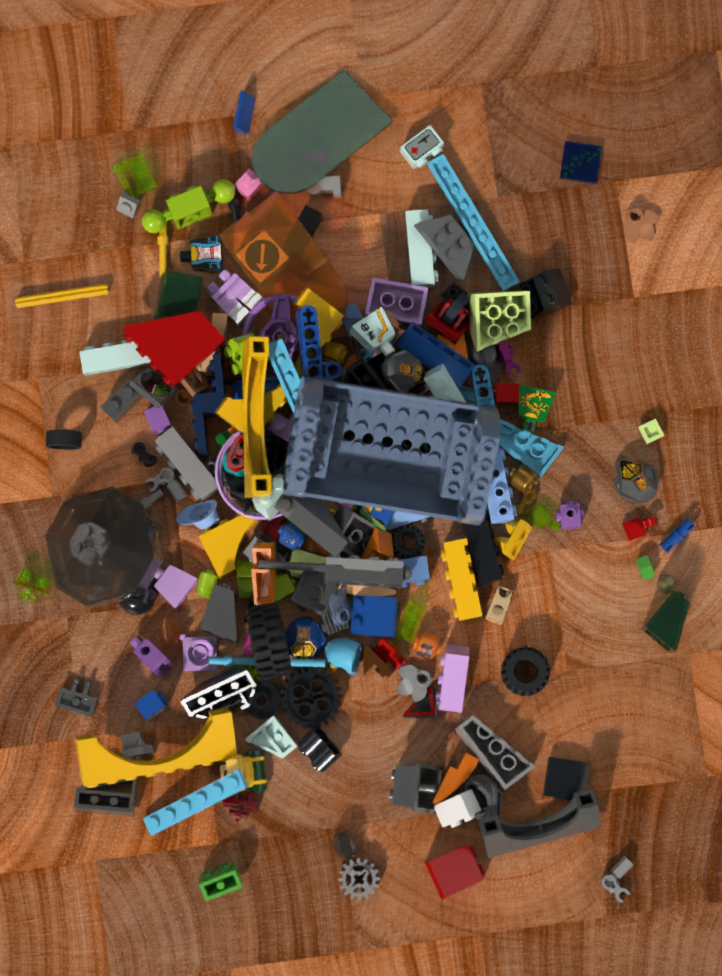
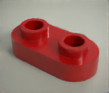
[226,435,244,472]

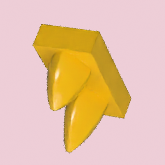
[493,519,532,561]

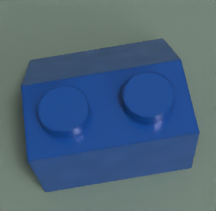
[350,596,398,637]

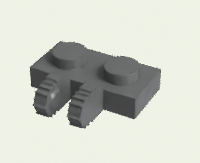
[55,676,98,717]

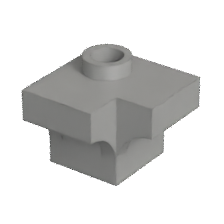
[120,731,155,760]

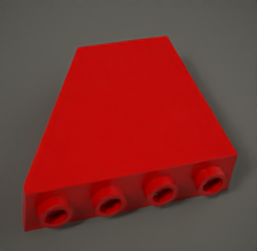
[122,311,226,387]

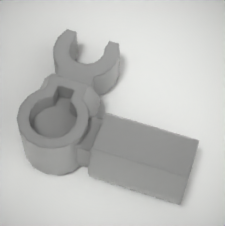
[145,468,188,503]
[600,856,633,903]

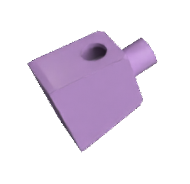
[150,565,198,610]

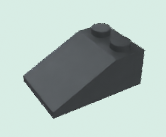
[333,504,382,558]

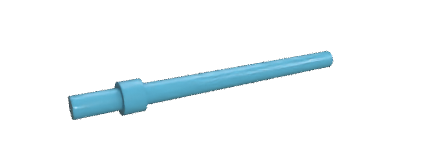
[209,655,326,667]

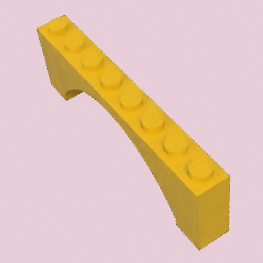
[214,288,344,434]
[242,337,272,498]
[198,499,357,579]
[74,708,237,788]

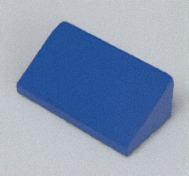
[233,91,256,134]

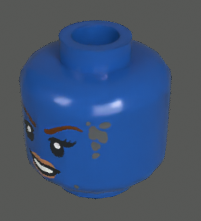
[277,522,307,551]

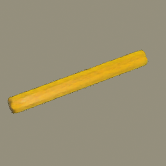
[15,283,109,308]

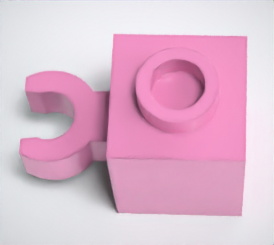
[234,169,264,201]

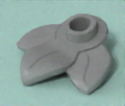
[396,665,432,702]

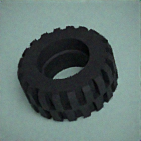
[245,602,292,681]

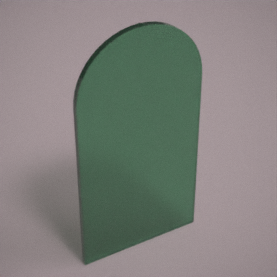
[252,70,393,194]

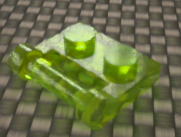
[112,153,158,198]

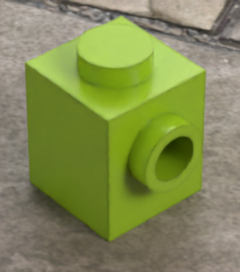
[274,573,297,603]

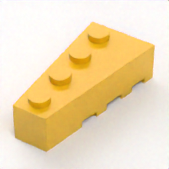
[440,538,482,622]

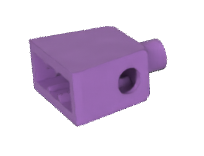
[130,636,174,679]

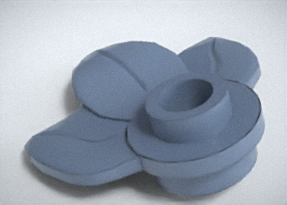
[329,588,353,626]

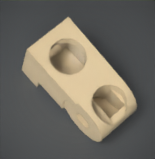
[485,585,513,625]

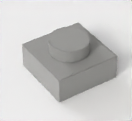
[116,192,140,218]

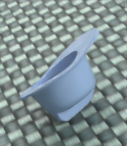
[176,499,220,529]

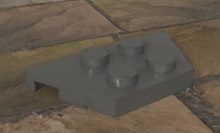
[414,215,475,282]

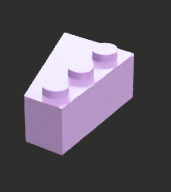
[436,644,470,713]

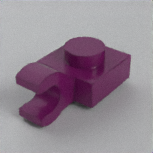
[498,342,521,376]

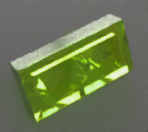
[395,601,426,644]

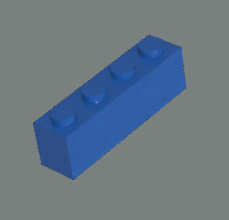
[396,322,475,389]

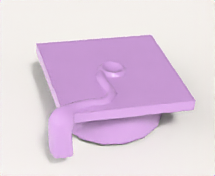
[179,634,217,671]

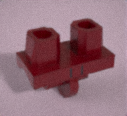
[222,792,258,822]

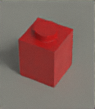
[492,383,520,406]

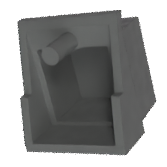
[390,763,443,814]

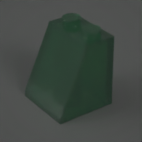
[153,270,203,320]
[641,590,689,654]

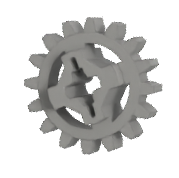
[338,858,380,901]

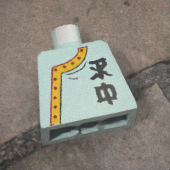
[349,307,395,356]

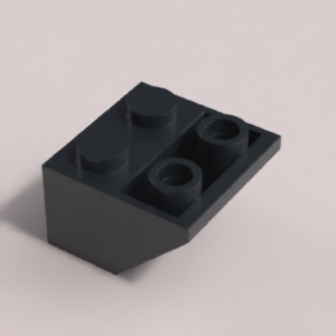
[519,268,572,319]

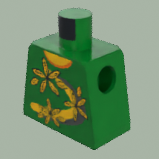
[518,385,556,432]

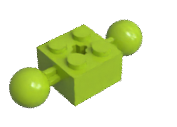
[141,179,235,233]

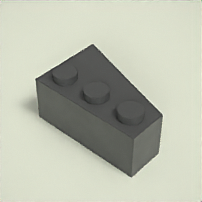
[74,776,139,817]

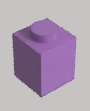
[144,405,172,435]

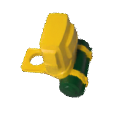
[220,748,268,793]

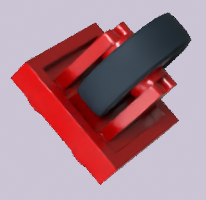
[425,293,470,342]

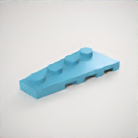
[499,419,564,478]

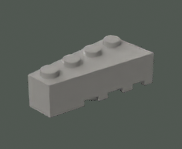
[455,716,536,792]

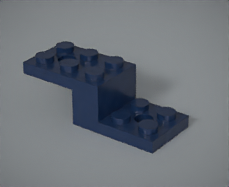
[190,354,226,457]

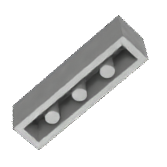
[154,426,218,502]

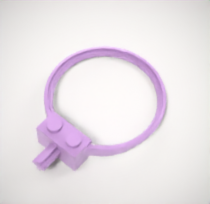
[215,412,294,520]

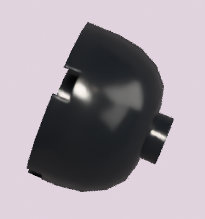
[265,437,287,476]
[118,577,156,615]

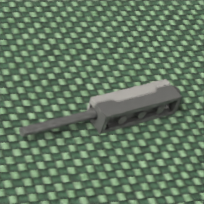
[258,555,412,588]

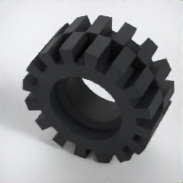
[392,524,425,559]

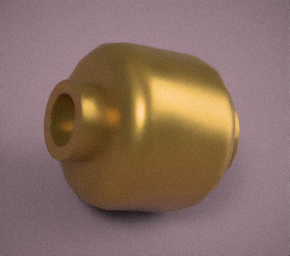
[509,464,539,493]

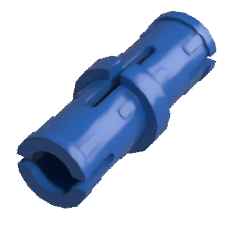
[659,518,695,553]

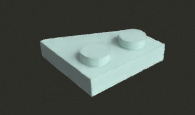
[245,715,298,759]

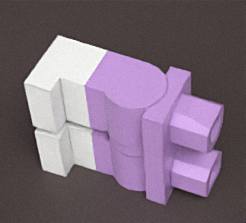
[206,269,263,327]

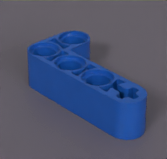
[296,305,342,380]

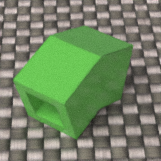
[636,555,655,580]

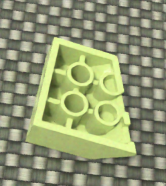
[468,290,531,352]

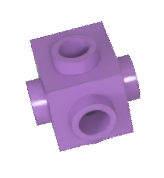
[556,501,584,530]

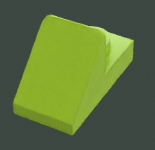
[236,559,253,599]

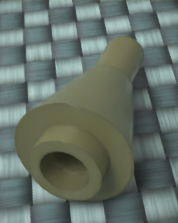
[657,575,676,594]

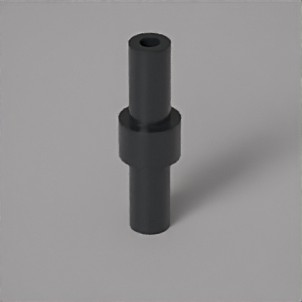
[228,191,240,224]

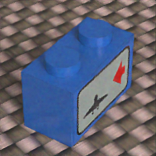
[134,690,168,721]

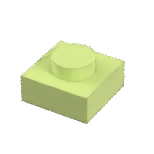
[638,418,664,445]

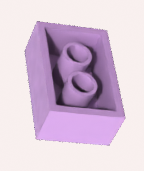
[365,277,428,327]

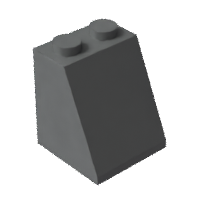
[199,583,239,644]

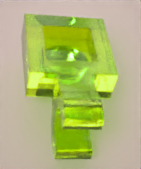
[526,503,560,532]

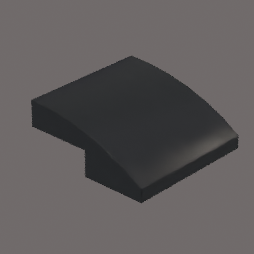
[543,757,590,800]

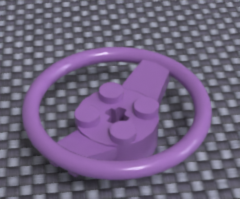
[243,293,324,376]

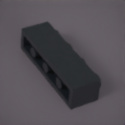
[462,508,505,586]

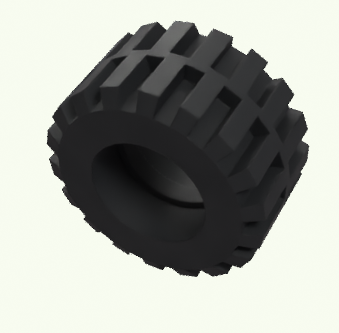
[501,646,550,696]

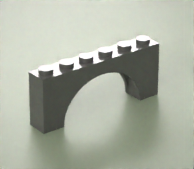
[479,788,601,858]

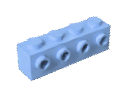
[487,444,517,526]

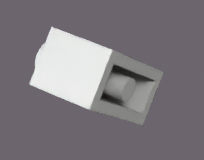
[433,789,481,828]

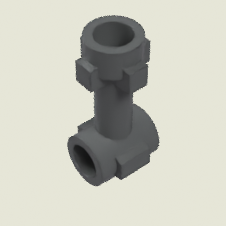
[207,459,231,489]

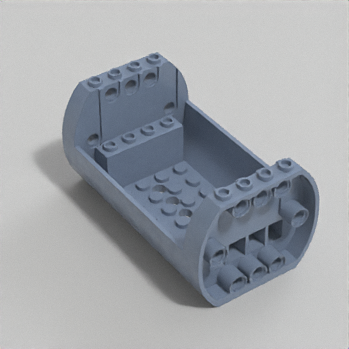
[283,376,500,526]

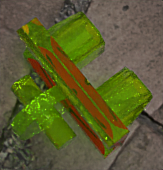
[13,570,49,604]

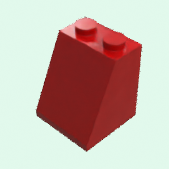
[425,844,486,900]

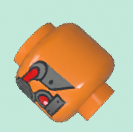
[412,631,442,659]

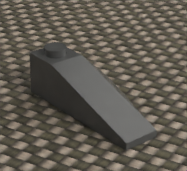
[274,494,349,558]

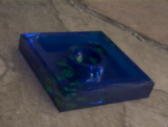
[559,141,602,184]

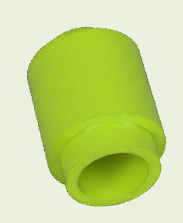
[196,569,219,599]

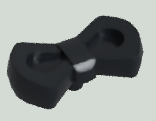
[131,442,157,467]

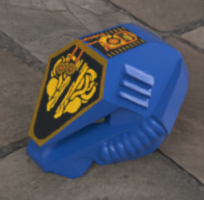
[285,617,326,670]

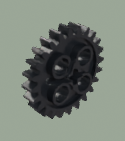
[279,667,342,729]

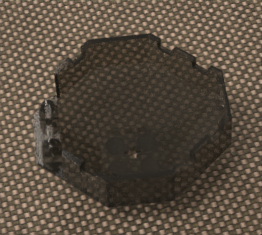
[45,486,163,609]

